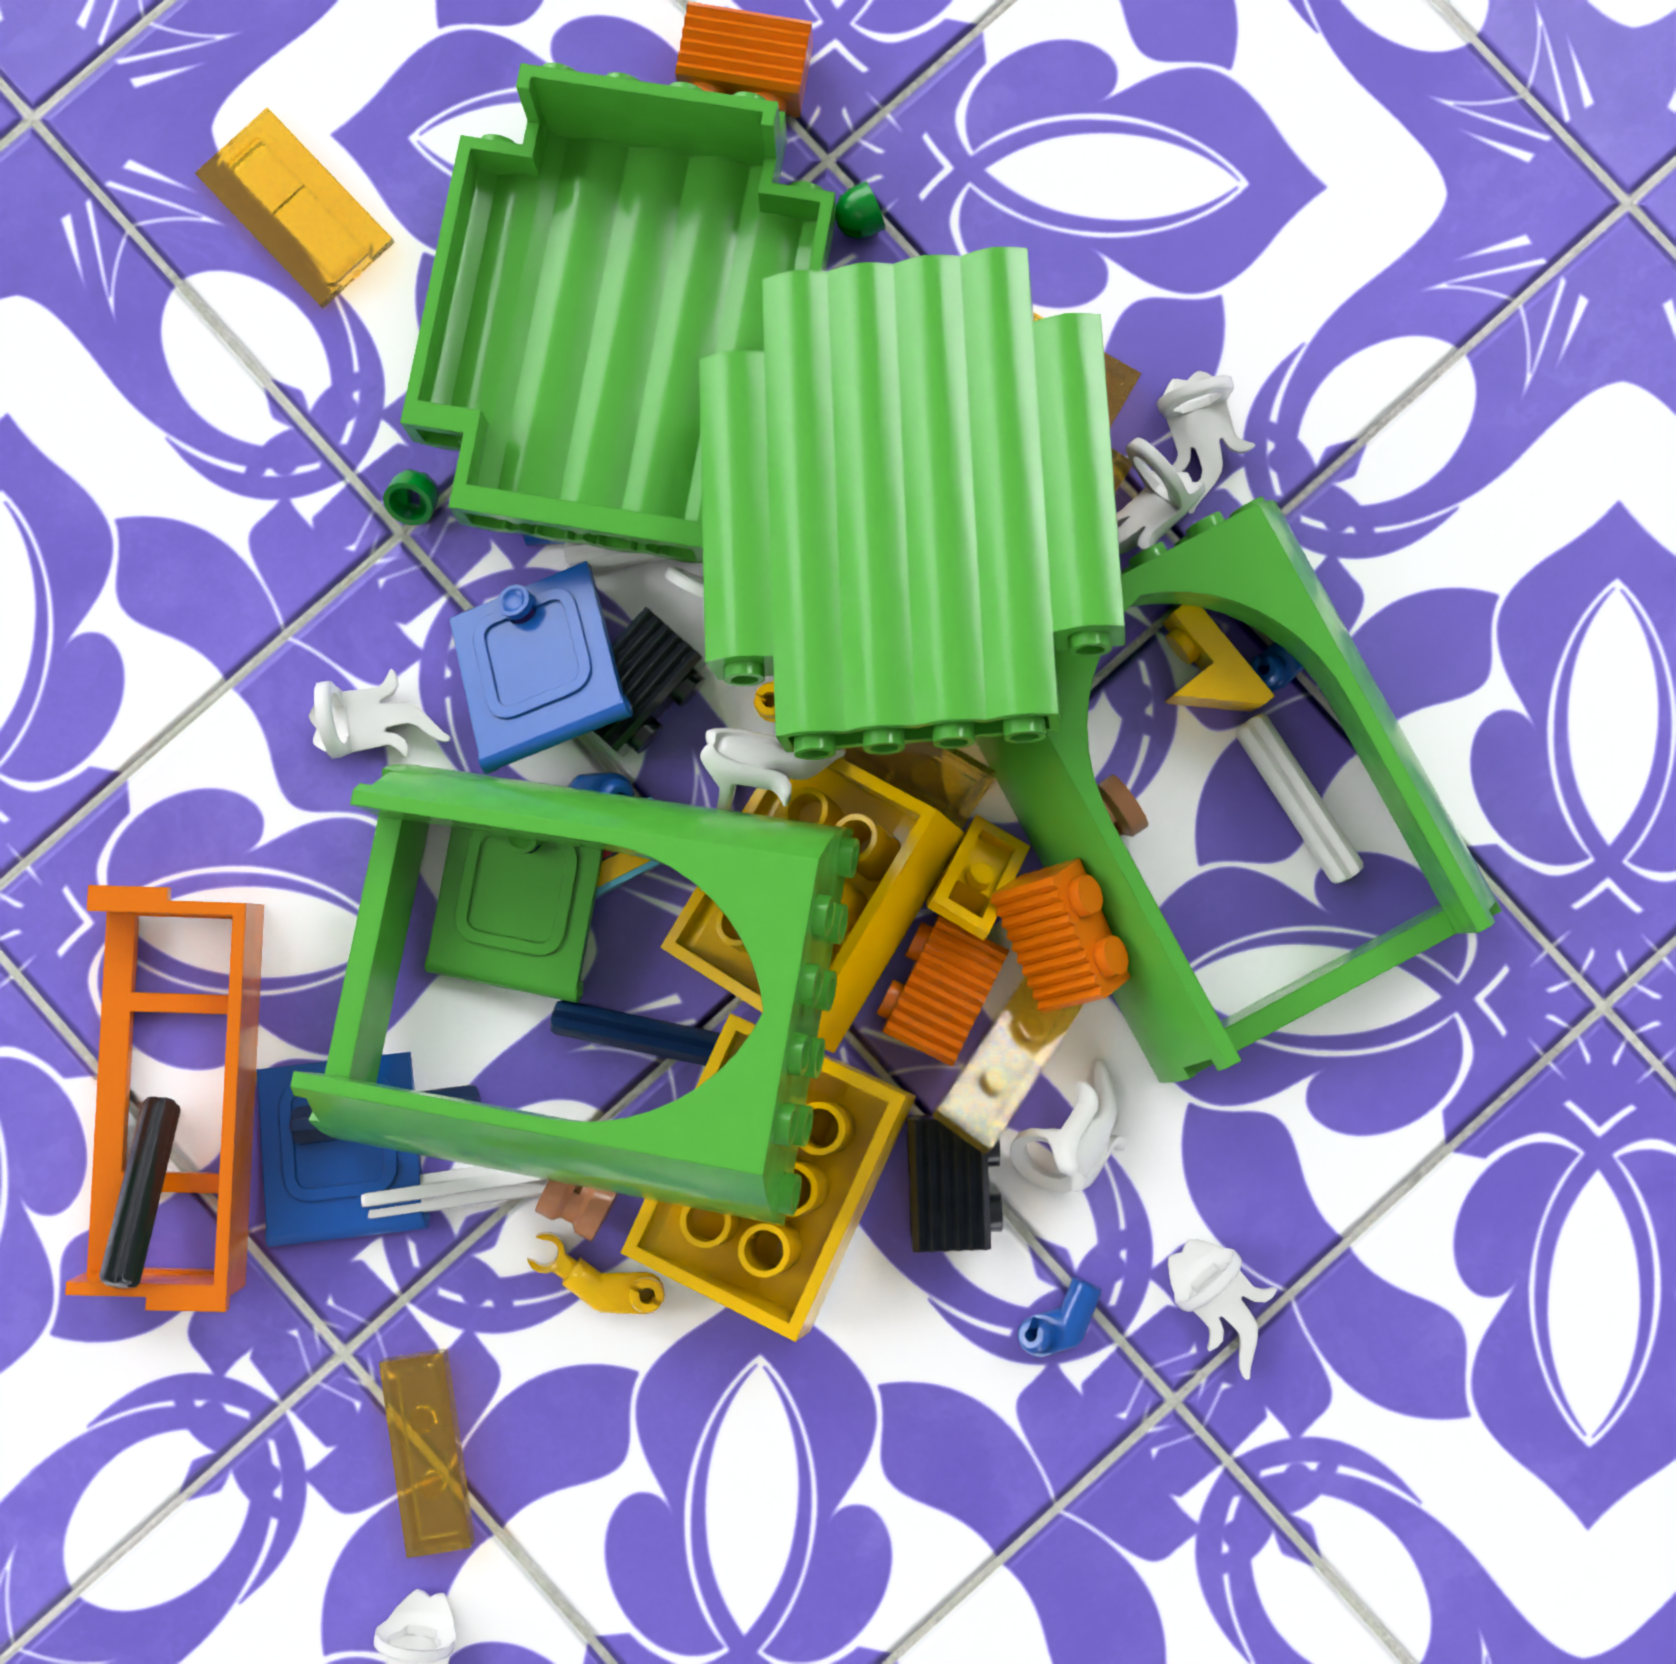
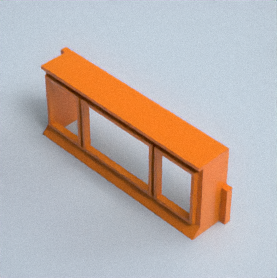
[65,885,265,1312]

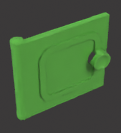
[425,827,604,1003]

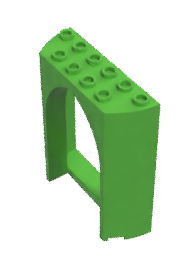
[975,496,1502,1083]
[290,764,860,1226]

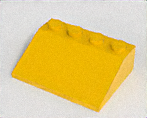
[660,758,965,1053]
[620,1013,916,1342]

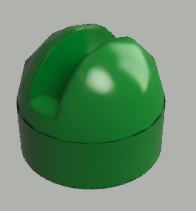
[835,181,886,239]
[383,469,439,525]

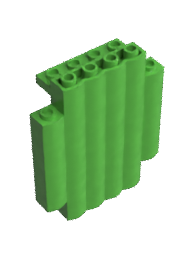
[400,62,836,563]
[699,247,1126,760]

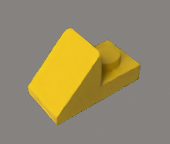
[1162,605,1275,712]
[925,814,1031,941]

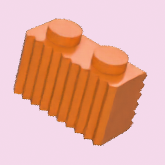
[675,1,813,118]
[991,857,1131,1013]
[876,916,1010,1067]

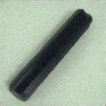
[99,1096,181,1289]

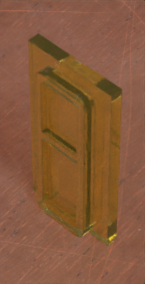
[195,107,395,309]

